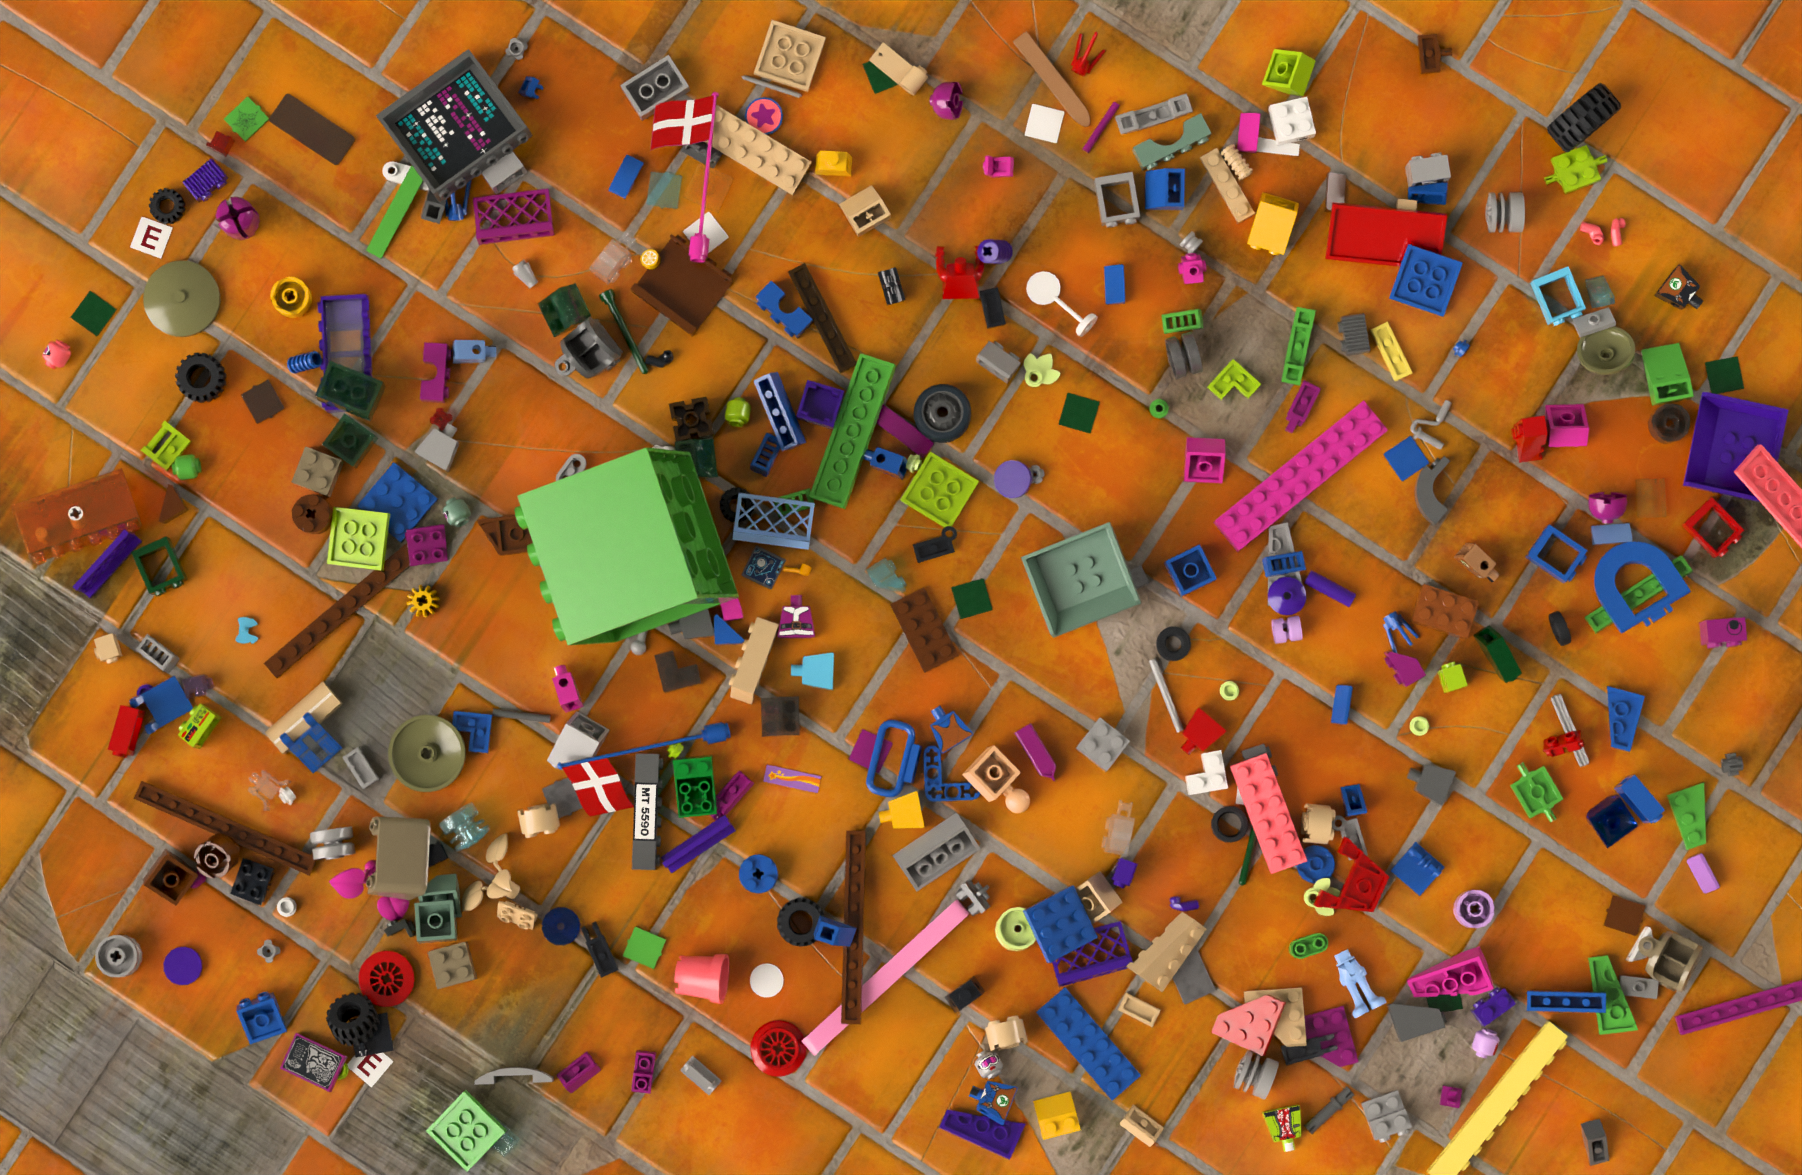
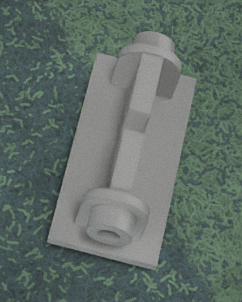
[680,1056,721,1095]

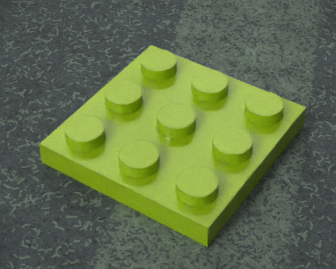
[900,452,979,527]
[327,507,390,571]

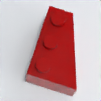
[1511,415,1548,463]

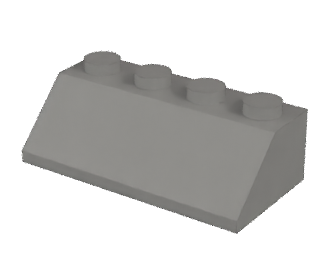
[893,812,980,891]

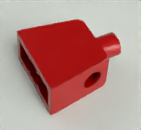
[1181,707,1226,755]

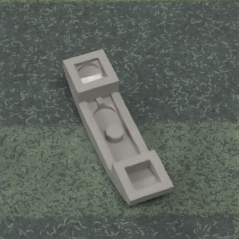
[1115,94,1193,135]
[475,1067,554,1085]

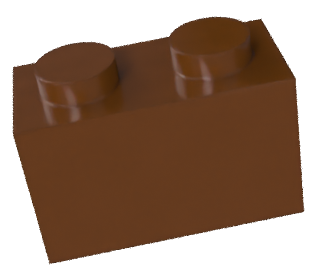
[143,848,199,906]

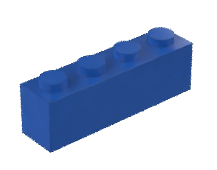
[753,372,807,451]
[1527,990,1606,1013]

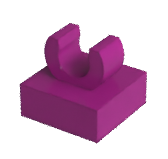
[1439,1085,1462,1108]

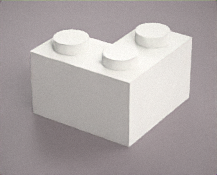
[1185,750,1228,795]

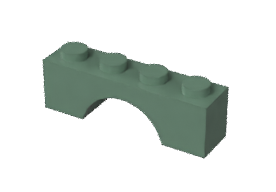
[1132,113,1211,171]

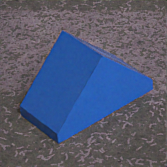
[714,614,745,645]
[1340,784,1367,817]

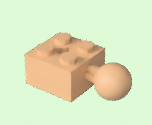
[962,745,1030,813]

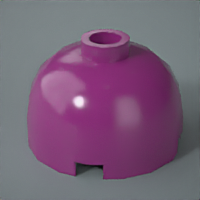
[930,82,963,120]
[1588,492,1627,523]

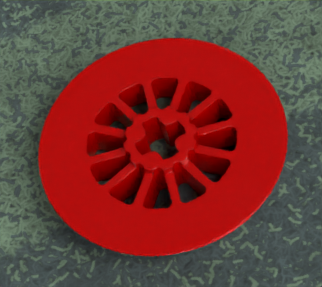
[358,951,414,1007]
[750,1020,806,1077]

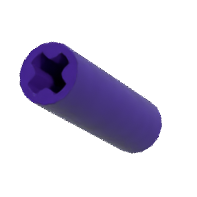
[1304,570,1356,607]

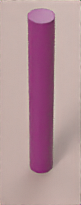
[1083,102,1120,153]

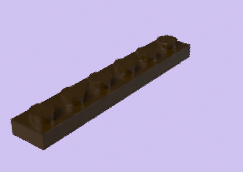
[788,263,857,374]

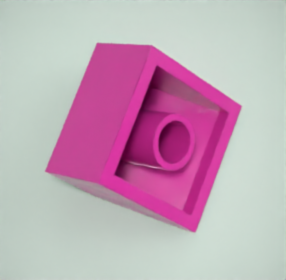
[1545,404,1589,447]
[1184,437,1226,483]

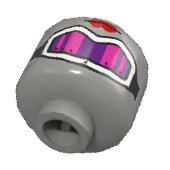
[974,1050,1003,1080]

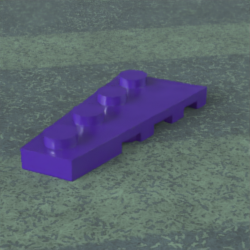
[939,1110,1025,1160]

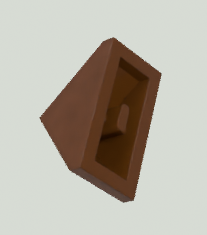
[159,484,189,524]

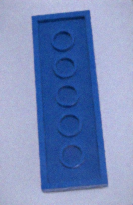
[1036,987,1141,1100]

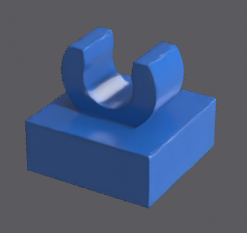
[518,76,544,99]

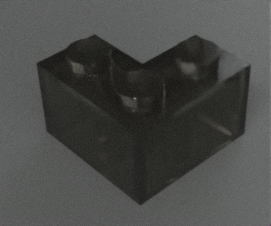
[654,650,702,694]

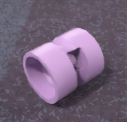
[1271,616,1303,644]

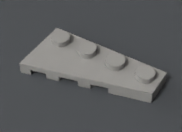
[1268,522,1302,606]

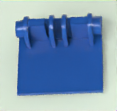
[1391,842,1445,896]

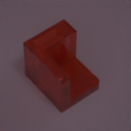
[206,131,235,157]

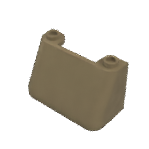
[366,817,430,900]

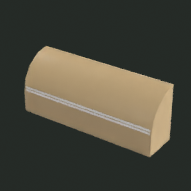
[265,681,343,754]

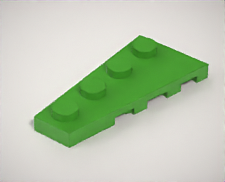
[1588,955,1638,1035]

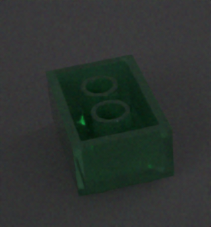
[315,361,386,421]

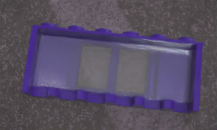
[318,294,374,413]

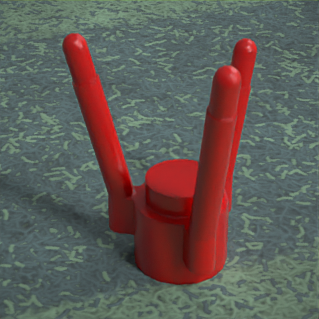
[1071,32,1105,76]

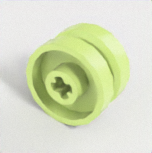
[995,907,1036,951]

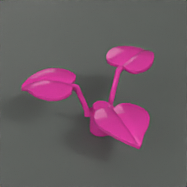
[329,860,409,921]

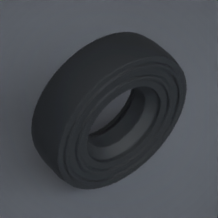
[1549,611,1571,646]
[1156,626,1191,661]

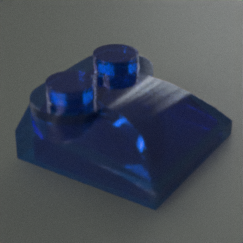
[1586,795,1638,848]

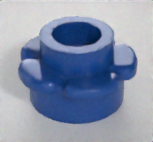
[1453,340,1470,358]

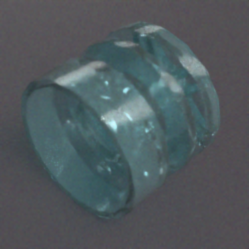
[439,802,491,852]

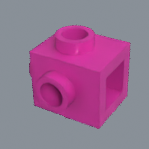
[1178,253,1206,284]

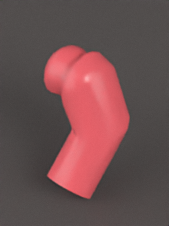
[1611,218,1625,246]
[1580,222,1604,245]

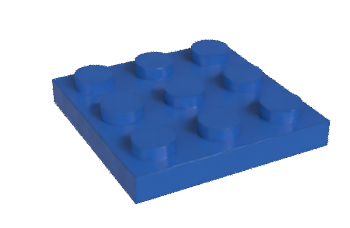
[1389,244,1463,317]
[357,462,438,543]
[1023,885,1098,963]

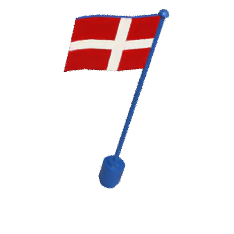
[557,722,731,817]

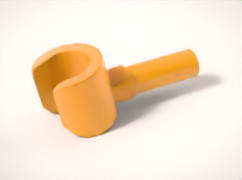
[783,563,812,576]

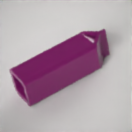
[1014,723,1056,782]

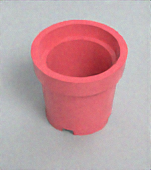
[675,954,729,1004]

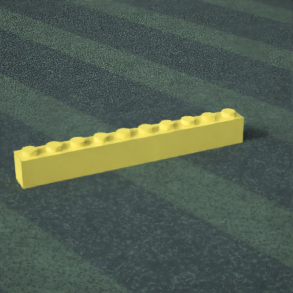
[1426,1021,1568,1175]

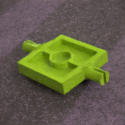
[1544,145,1608,194]

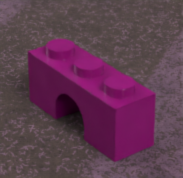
[420,342,452,403]

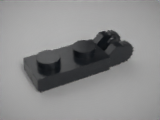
[581,921,619,978]
[1281,1033,1338,1065]

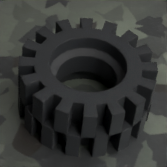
[149,188,185,224]
[720,487,754,523]

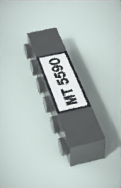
[632,753,663,870]

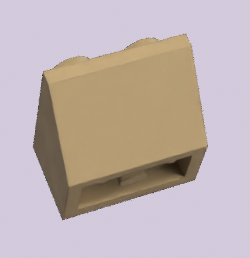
[839,185,891,237]

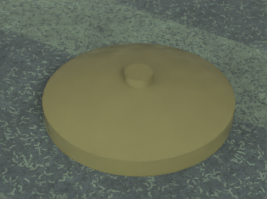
[143,261,221,337]
[388,715,466,792]

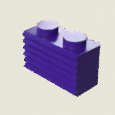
[182,158,228,202]
[1111,858,1137,888]

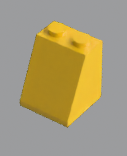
[1247,192,1299,255]

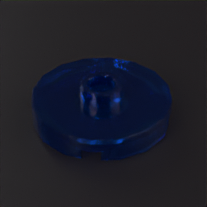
[542,907,581,946]

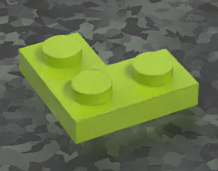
[1207,359,1261,400]

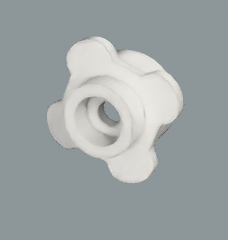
[279,786,296,805]

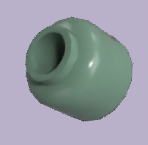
[443,498,471,527]

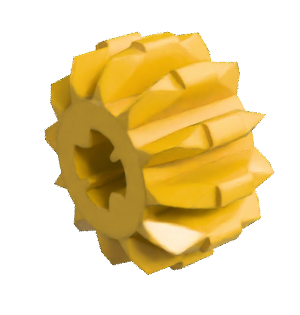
[407,585,440,618]

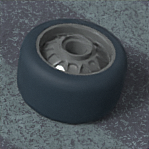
[914,384,971,443]

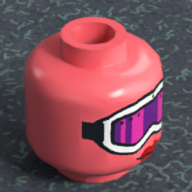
[42,339,71,369]

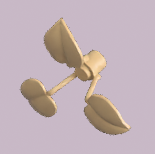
[462,833,520,912]

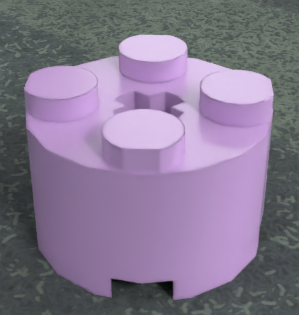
[1453,890,1494,928]

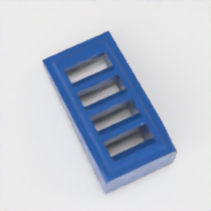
[1408,182,1448,205]
[750,433,781,477]
[1262,551,1306,578]

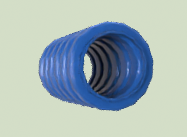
[287,351,322,374]

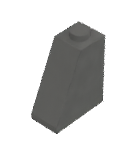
[1387,1003,1447,1042]

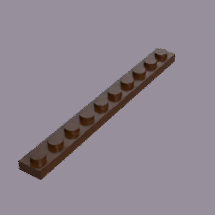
[264,543,410,678]
[133,781,317,876]
[841,831,866,1025]

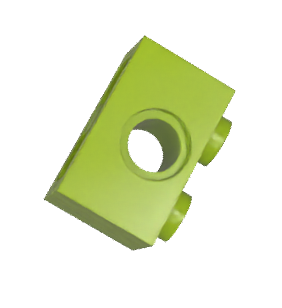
[1437,662,1468,693]

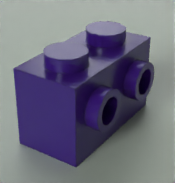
[1470,987,1516,1027]

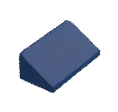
[1104,264,1125,305]
[1331,685,1353,725]

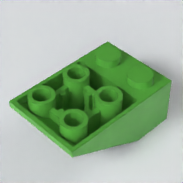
[1641,343,1694,406]

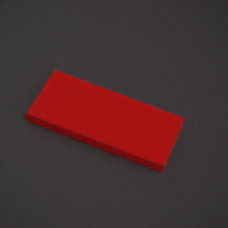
[1325,202,1447,267]

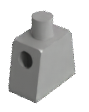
[415,423,459,472]

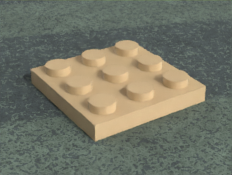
[754,20,826,92]

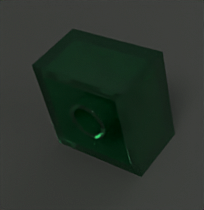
[322,413,378,469]

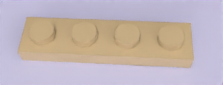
[1200,148,1255,224]

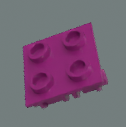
[405,524,448,566]

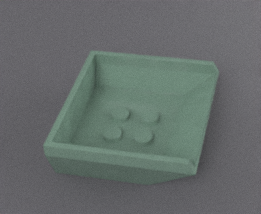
[1021,522,1141,638]

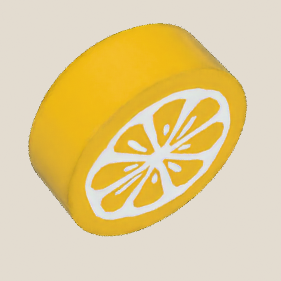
[640,249,661,269]

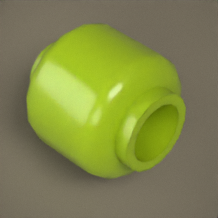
[725,397,751,427]

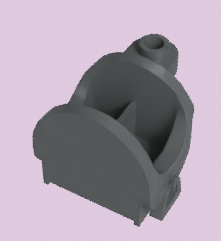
[555,317,623,378]

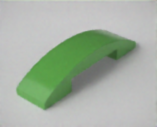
[1281,307,1316,386]

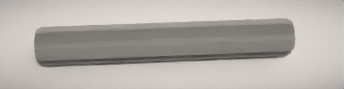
[1551,694,1589,767]

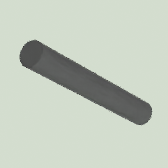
[493,709,551,723]

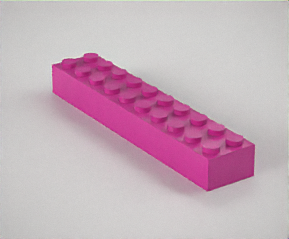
[1213,401,1388,552]

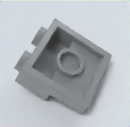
[1361,1090,1412,1143]

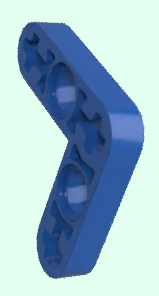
[923,746,980,802]

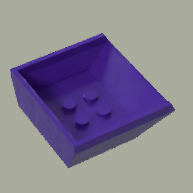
[1683,392,1788,502]

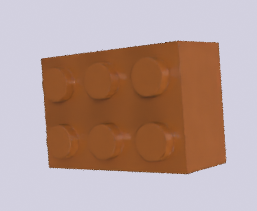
[1410,584,1479,640]

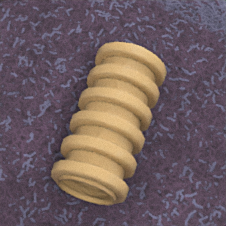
[1221,144,1253,180]

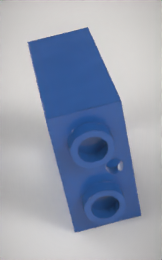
[1525,524,1588,583]
[1614,775,1665,823]

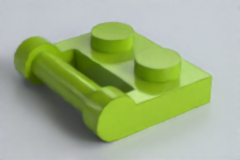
[141,421,192,471]

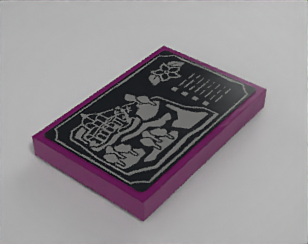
[280,1033,347,1092]

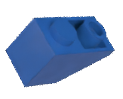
[813,916,857,947]

